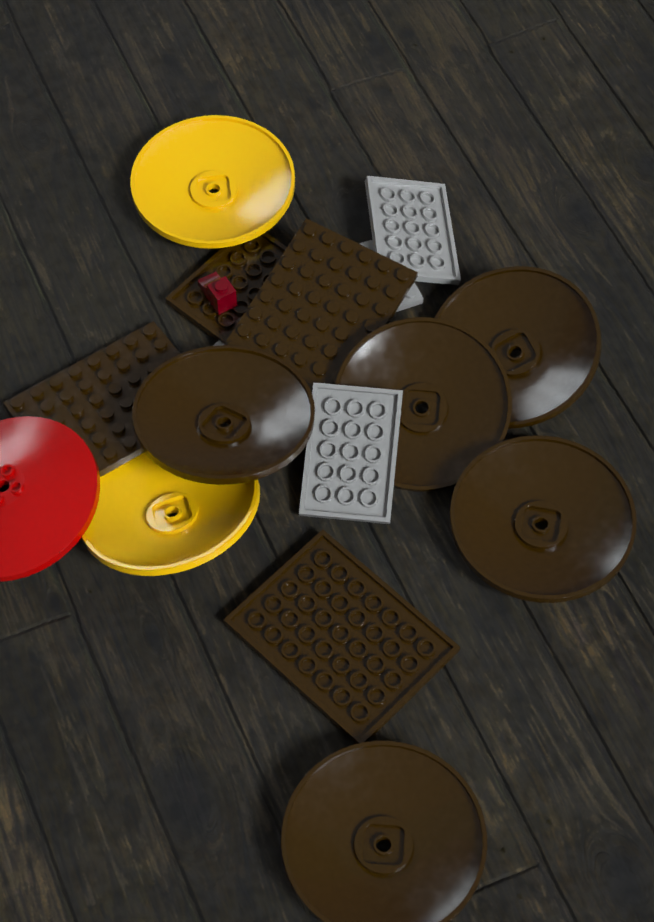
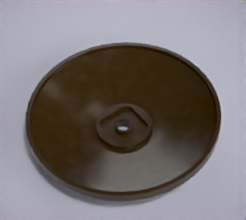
[435,266,602,429]
[335,317,512,492]
[132,345,315,485]
[450,435,637,603]
[281,741,487,922]

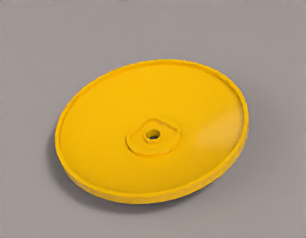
[130,115,295,249]
[82,452,260,576]

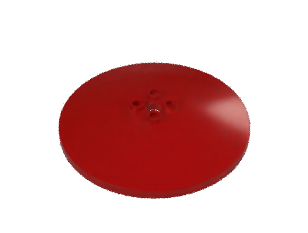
[0,416,100,582]

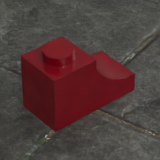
[198,272,237,315]

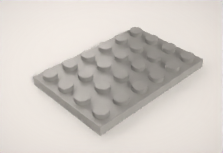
[365,176,461,285]
[299,382,403,524]

